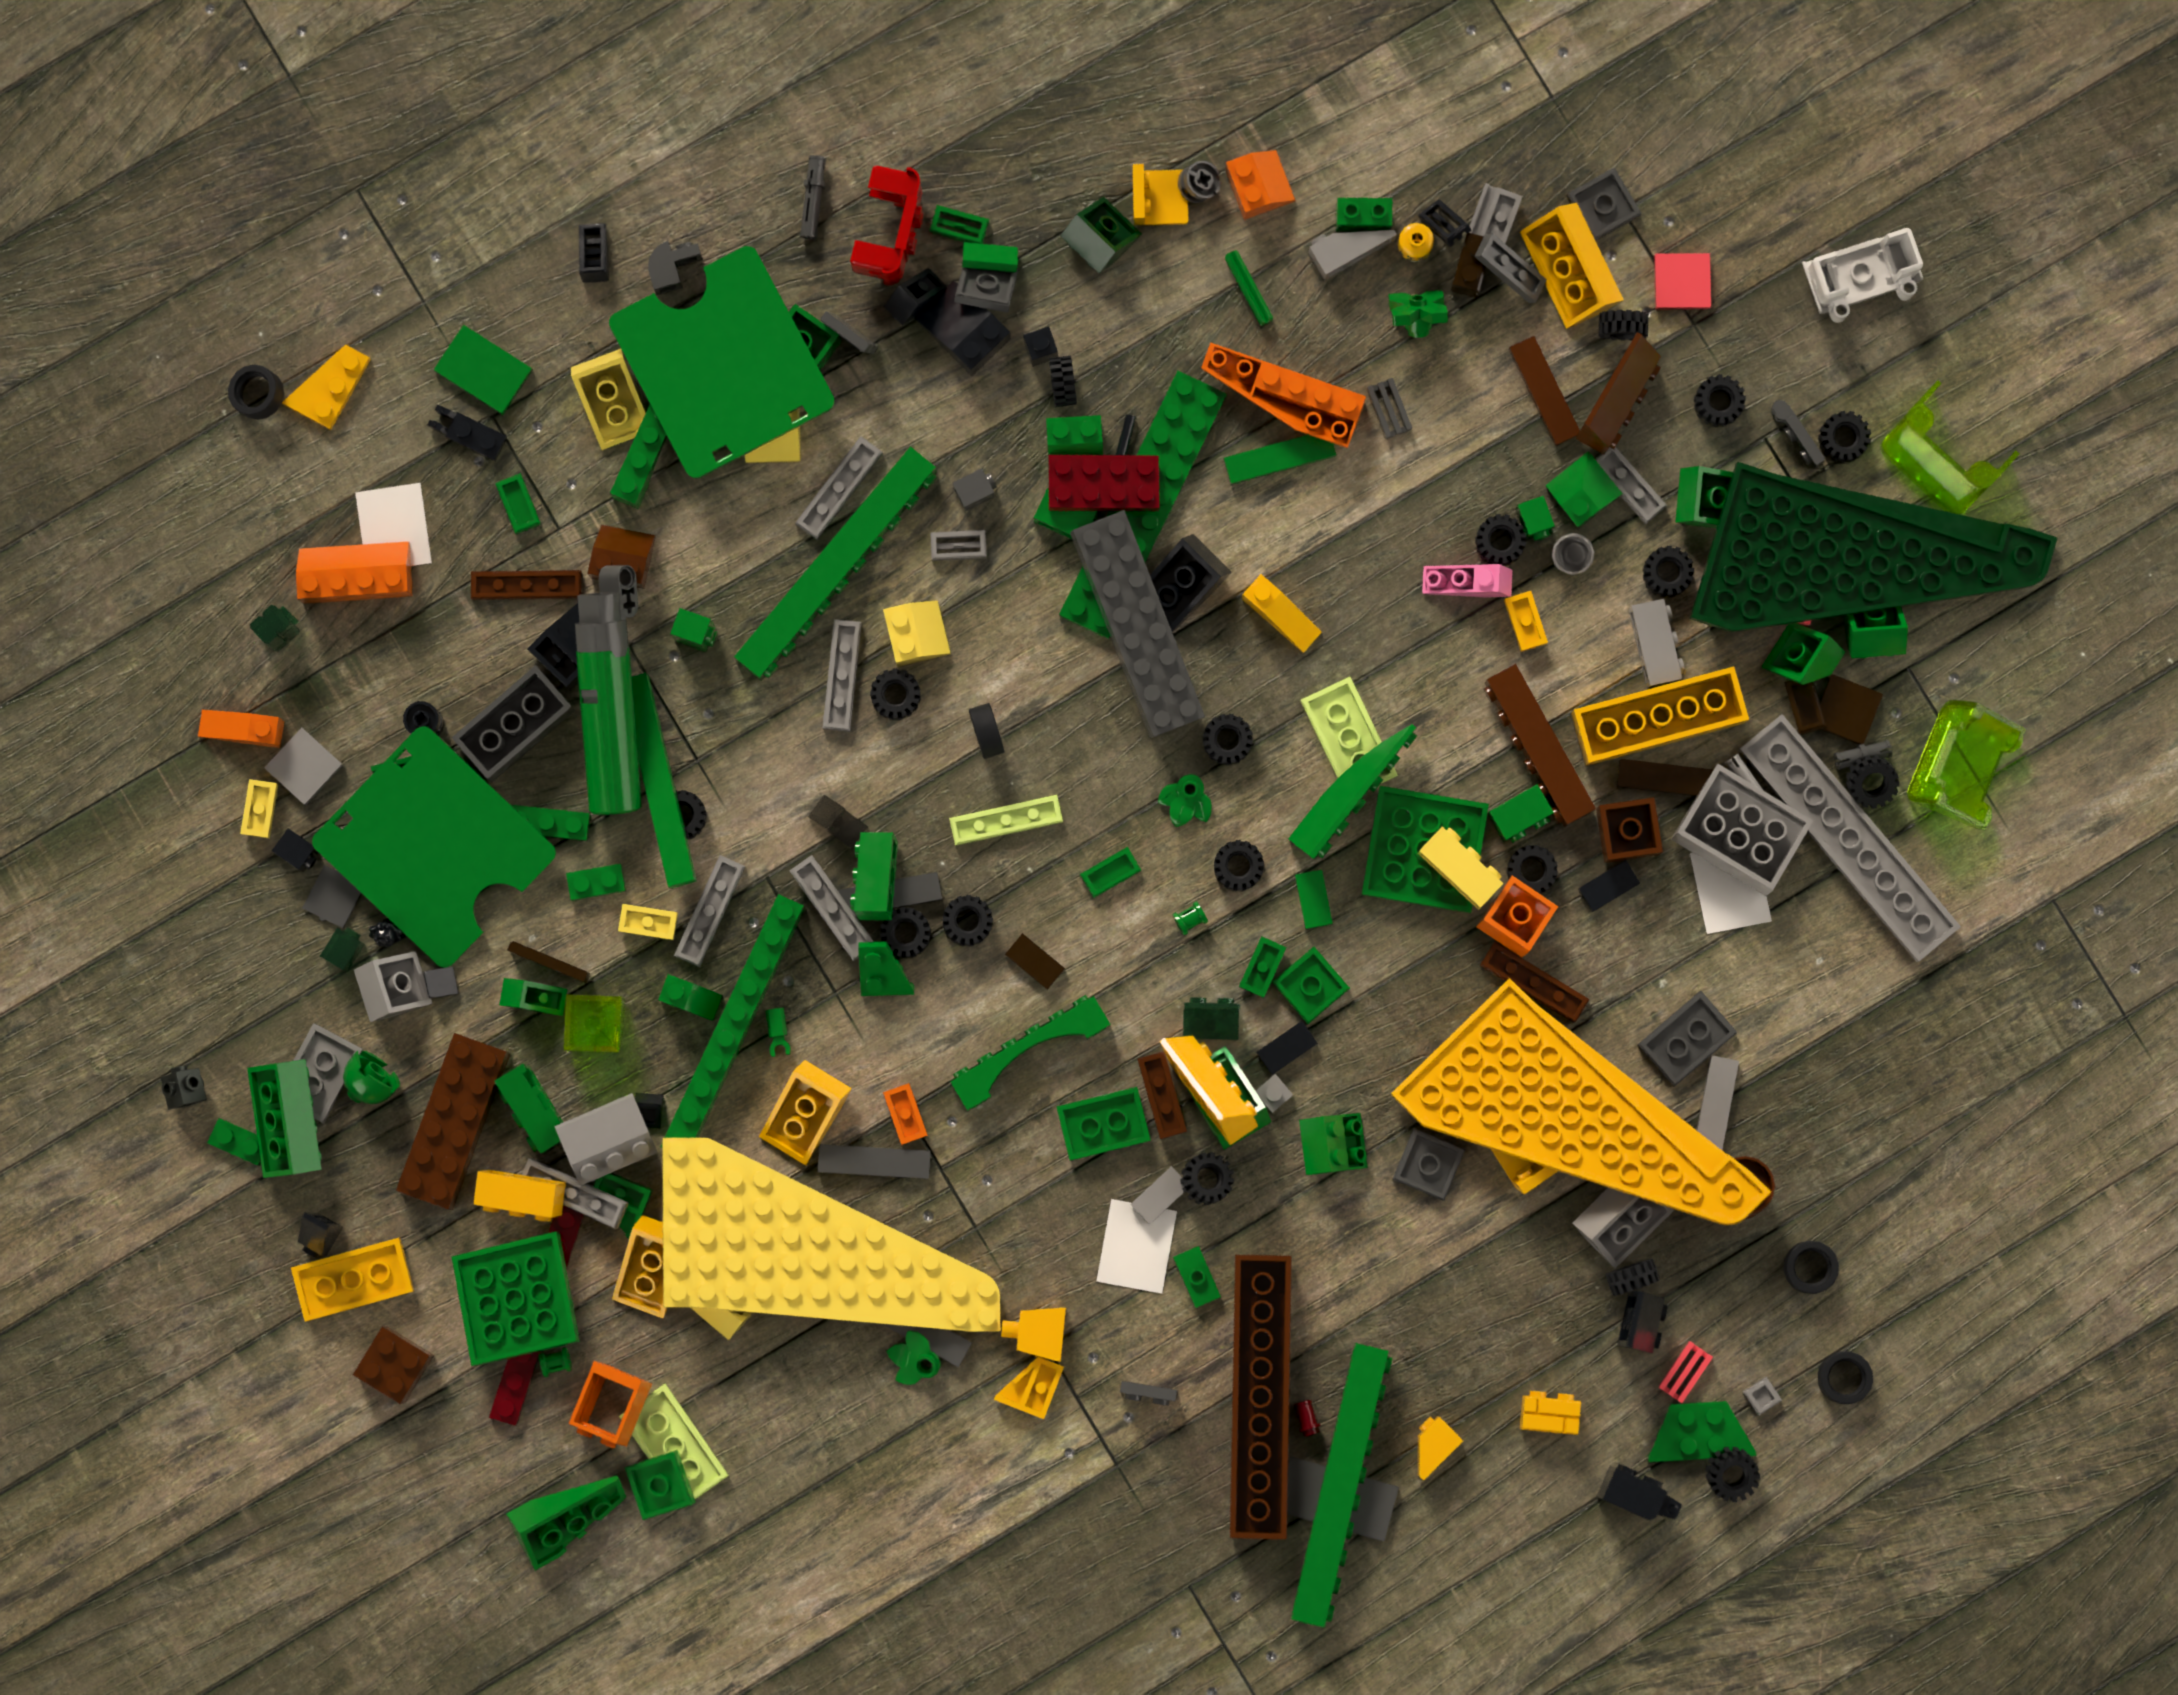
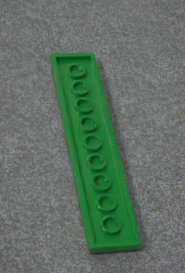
[1059,371,1227,640]

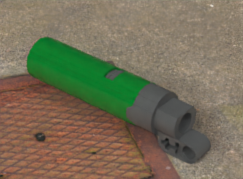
[575,565,642,815]

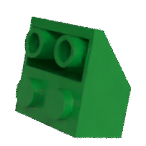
[1299,1113,1368,1175]

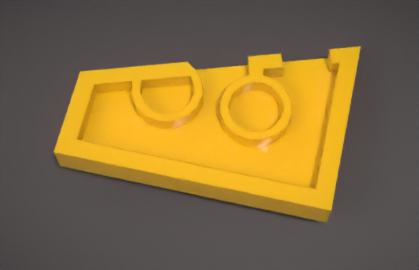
[282,344,371,430]

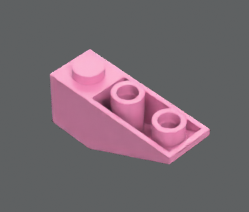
[1422,564,1513,597]

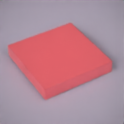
[1654,253,1711,310]

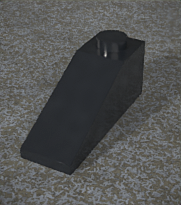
[298,1212,343,1258]

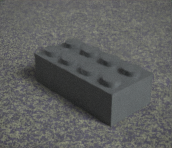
[452,665,575,783]

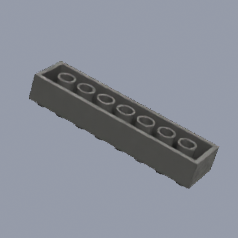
[1070,510,1205,738]

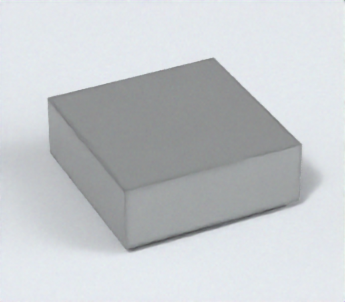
[1743,1377,1782,1416]

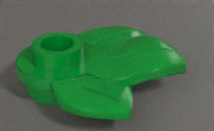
[1158,774,1212,827]
[887,1330,941,1385]

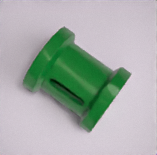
[1172,901,1208,936]
[539,1347,572,1377]

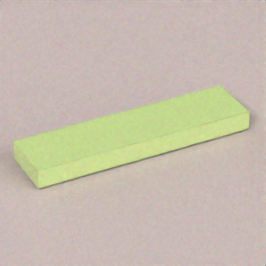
[949,795,1063,846]

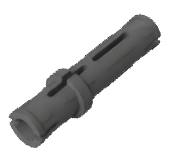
[800,155,826,240]

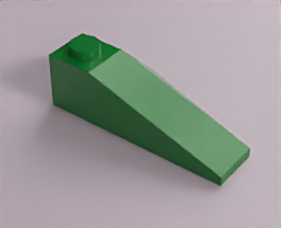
[507,1476,627,1571]

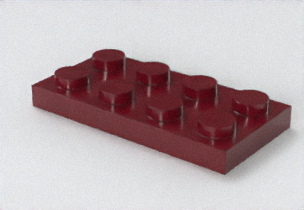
[1048,455,1159,512]

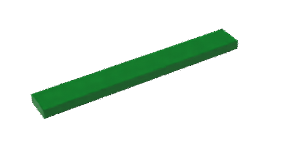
[632,672,697,889]

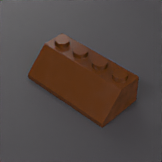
[1576,332,1661,455]

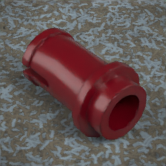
[1294,1400,1321,1437]

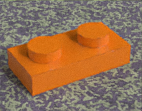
[883,1083,928,1145]

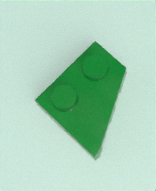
[858,942,915,996]
[593,1173,653,1239]

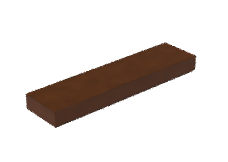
[1509,336,1580,446]
[471,570,582,600]
[1480,942,1589,1023]

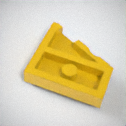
[994,1357,1064,1419]

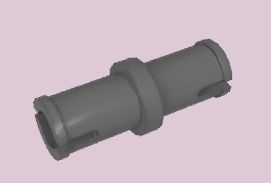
[1834,740,1892,770]

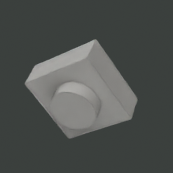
[1256,1074,1293,1113]

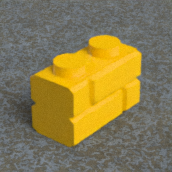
[1520,1391,1581,1435]

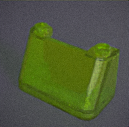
[1907,700,2027,830]

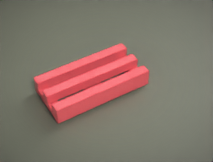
[1658,1341,1713,1403]

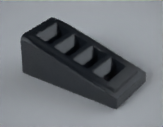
[579,223,609,283]

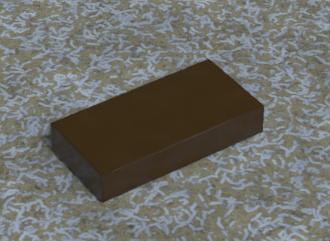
[1784,680,1827,736]
[1005,933,1065,990]

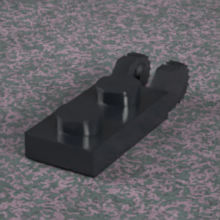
[427,405,507,461]

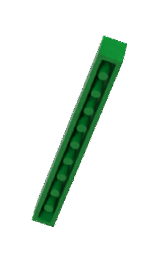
[734,446,937,681]
[660,894,805,1148]
[1291,1343,1392,1628]

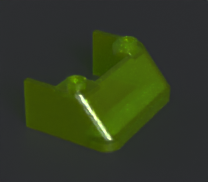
[1881,380,2020,515]

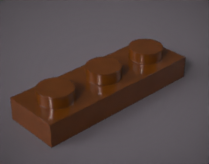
[1137,1051,1187,1139]

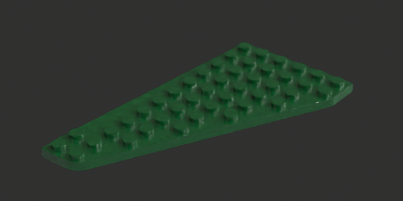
[1690,462,2058,633]

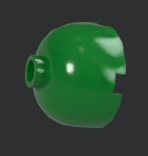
[343,1050,400,1105]

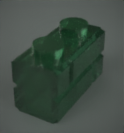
[250,605,300,652]

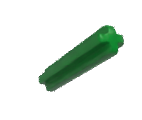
[1225,250,1273,326]

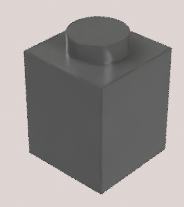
[952,468,997,512]

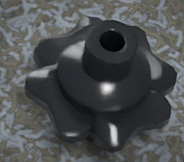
[369,918,402,947]

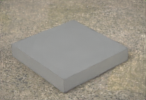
[264,728,343,805]

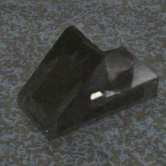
[808,795,869,850]

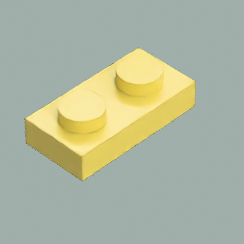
[240,779,279,839]
[618,904,678,940]

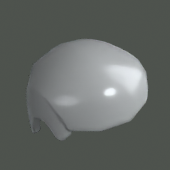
[1552,533,1595,575]

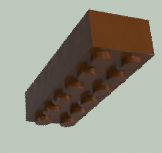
[396,1033,511,1210]

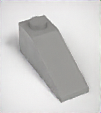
[1308,230,1397,281]

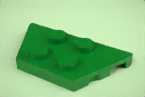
[1647,1401,1756,1462]

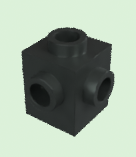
[161,1065,206,1110]

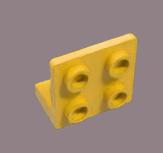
[1133,164,1188,226]
[1491,1149,1558,1195]

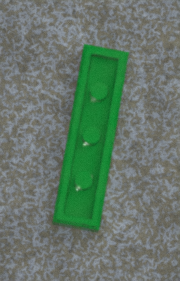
[1223,435,1337,485]

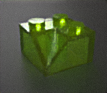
[564,995,625,1053]

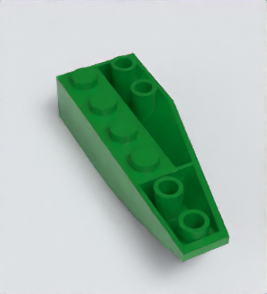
[1288,724,1417,859]

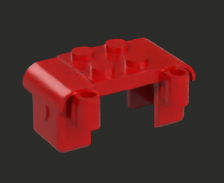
[850,165,924,285]

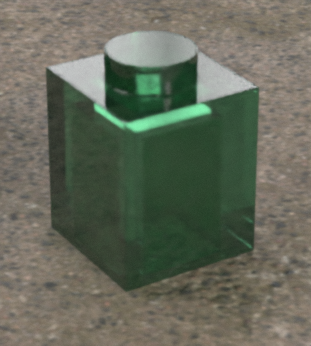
[320,927,365,972]

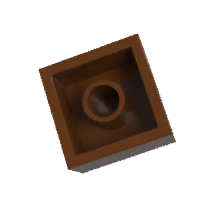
[1596,797,1663,863]
[353,1326,434,1404]

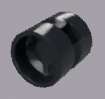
[403,701,444,736]

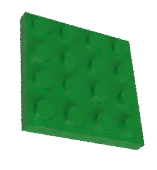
[1361,786,1489,913]
[452,1231,580,1367]

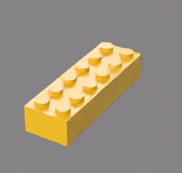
[1571,666,1749,766]

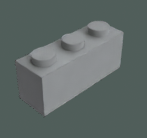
[1629,599,1685,689]

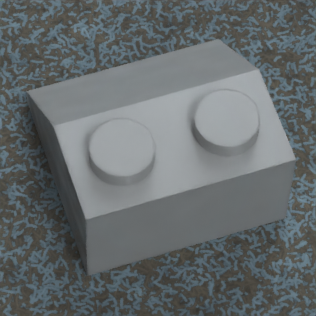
[354,951,432,1022]

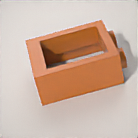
[569,1361,652,1449]

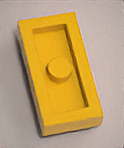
[1504,591,1548,652]

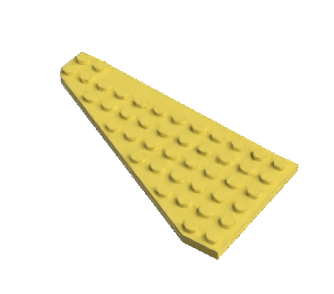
[662,1138,1000,1332]

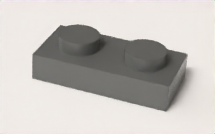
[1120,1381,1177,1406]

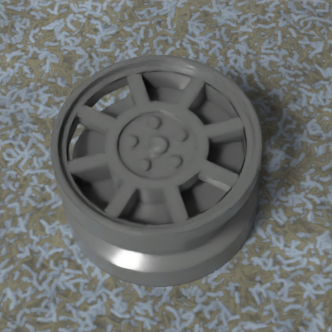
[1178,161,1221,203]

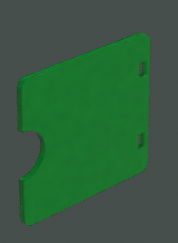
[609,246,835,479]
[312,726,556,968]

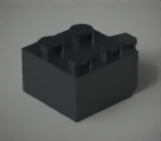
[1596,1464,1682,1520]

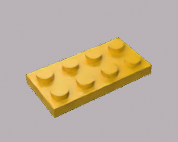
[291,1238,415,1322]

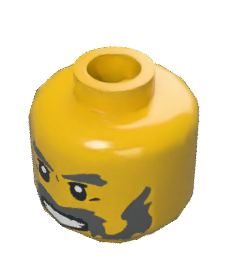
[1398,223,1434,262]

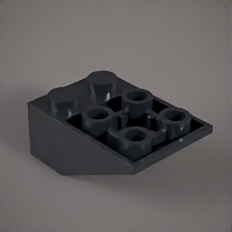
[527,603,628,691]

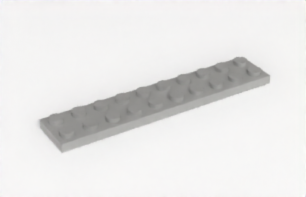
[1739,714,1961,962]

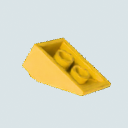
[759,1060,852,1165]
[612,1215,668,1319]

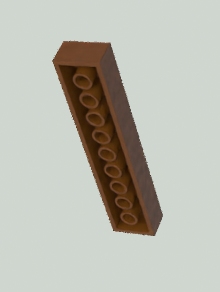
[1230,1255,1292,1539]

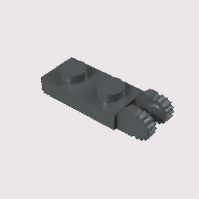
[1771,399,1825,469]

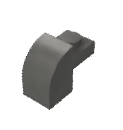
[648,241,703,296]

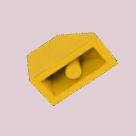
[1418,1416,1463,1481]

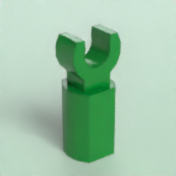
[765,1008,791,1057]

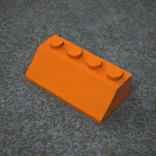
[296,541,413,604]

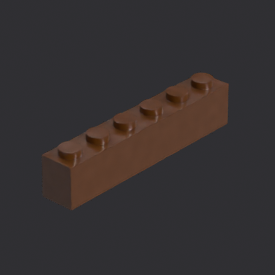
[1483,664,1596,827]

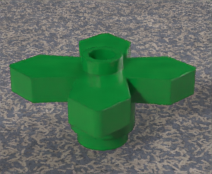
[1388,290,1448,338]

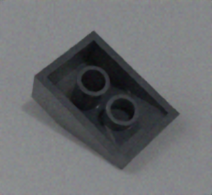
[915,281,1011,376]
[1150,534,1232,633]
[1617,1291,1668,1353]

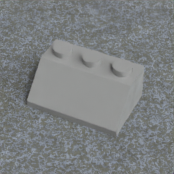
[555,1093,658,1186]
[1573,1188,1674,1268]

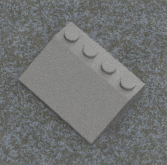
[1671,764,1813,896]

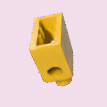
[1001,1308,1066,1362]

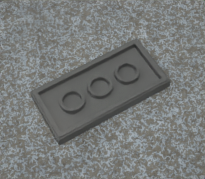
[1287,1456,1399,1541]

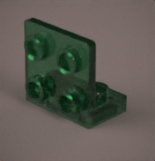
[1183,998,1240,1040]

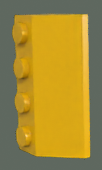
[1520,203,1624,329]
[1160,1036,1258,1145]

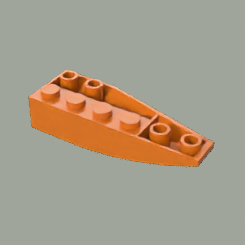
[1201,342,1366,448]

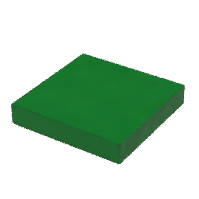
[1272,947,1350,1025]
[624,1450,696,1520]

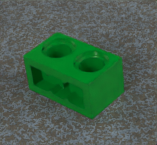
[1336,198,1392,232]

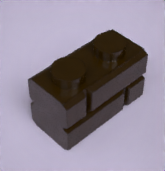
[1451,233,1486,298]

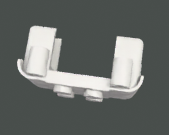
[1802,228,1923,323]

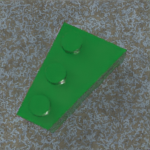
[494,1064,563,1154]

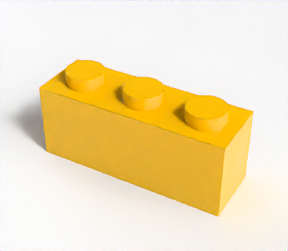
[473,1169,566,1222]

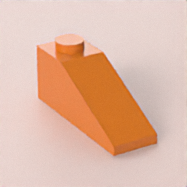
[198,709,285,748]

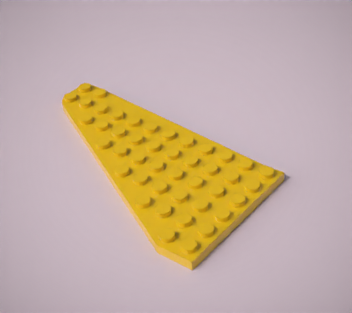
[1391,978,1771,1225]

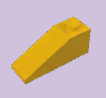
[1242,574,1322,653]

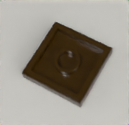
[1820,674,1883,745]

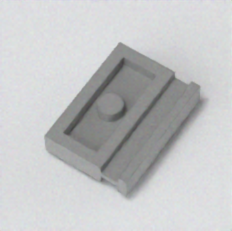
[1470,183,1523,243]

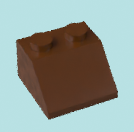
[587,525,656,589]

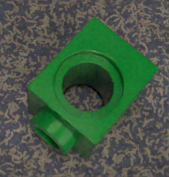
[1515,495,1555,541]

